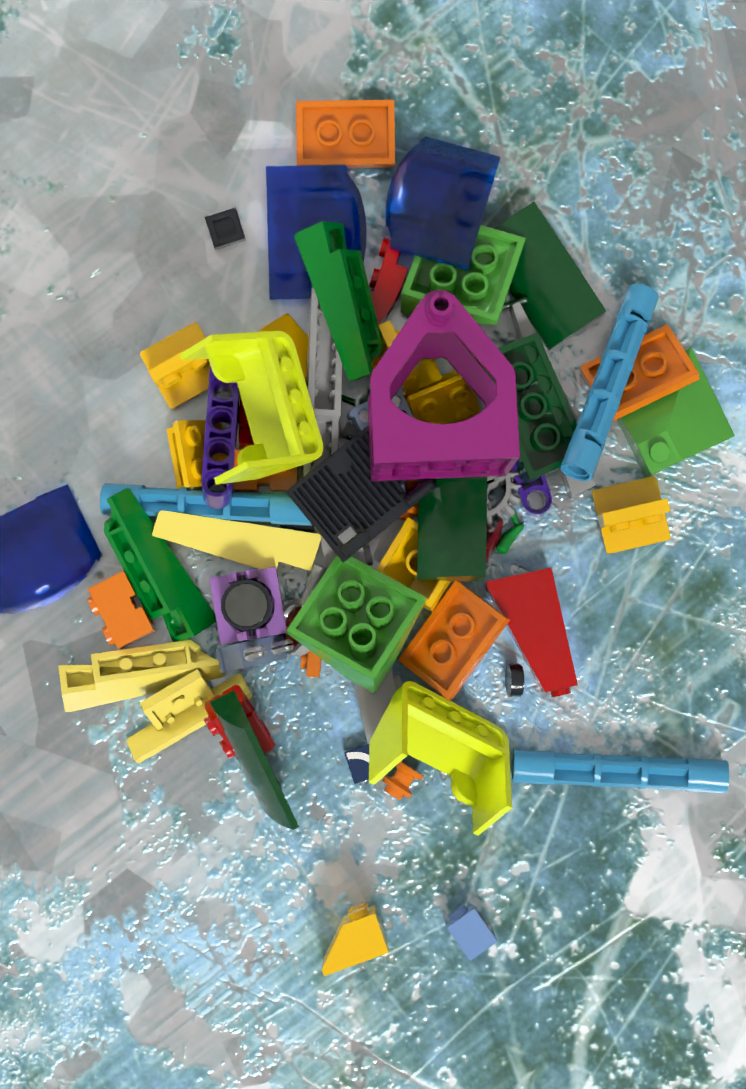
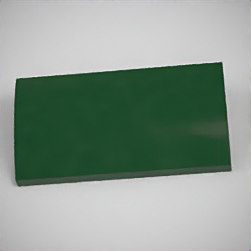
[495,202,606,350]
[475,332,577,484]
[417,477,487,582]
[209,690,299,830]

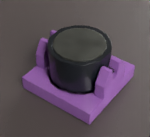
[209,567,287,645]

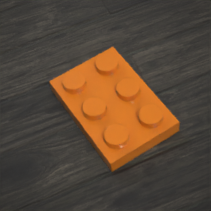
[296,100,395,169]
[579,324,699,421]
[398,581,510,701]

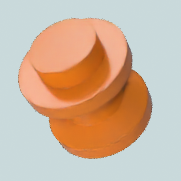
[382,761,424,801]

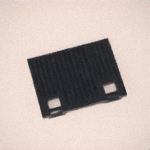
[285,426,437,563]

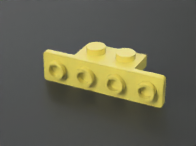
[126,669,252,764]

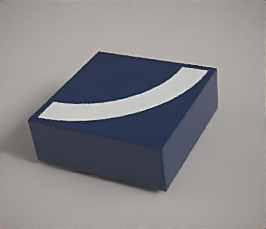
[344,744,370,784]

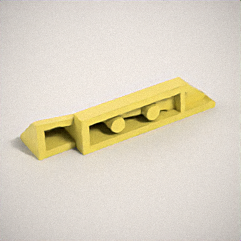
[152,510,321,571]
[58,640,224,712]

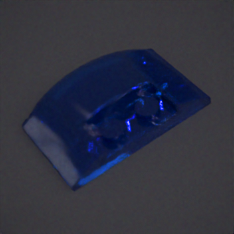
[385,136,501,270]
[266,165,367,300]
[0,484,103,614]

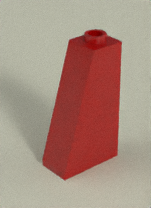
[484,567,578,697]

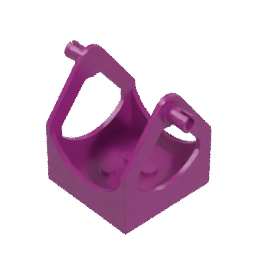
[367,290,520,482]

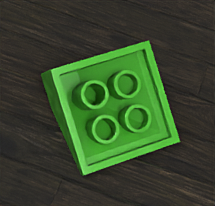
[400,211,526,325]
[617,348,735,478]
[286,555,427,694]

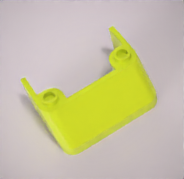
[180,331,323,485]
[369,681,512,836]

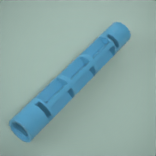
[560,284,659,481]
[100,483,312,526]
[512,750,729,793]

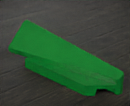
[294,221,383,381]
[104,488,217,642]

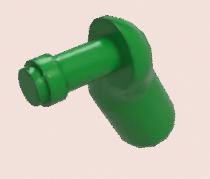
[496,510,524,554]

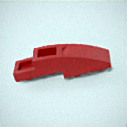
[369,229,408,325]

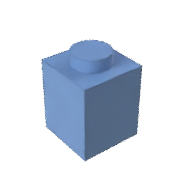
[445,904,498,961]

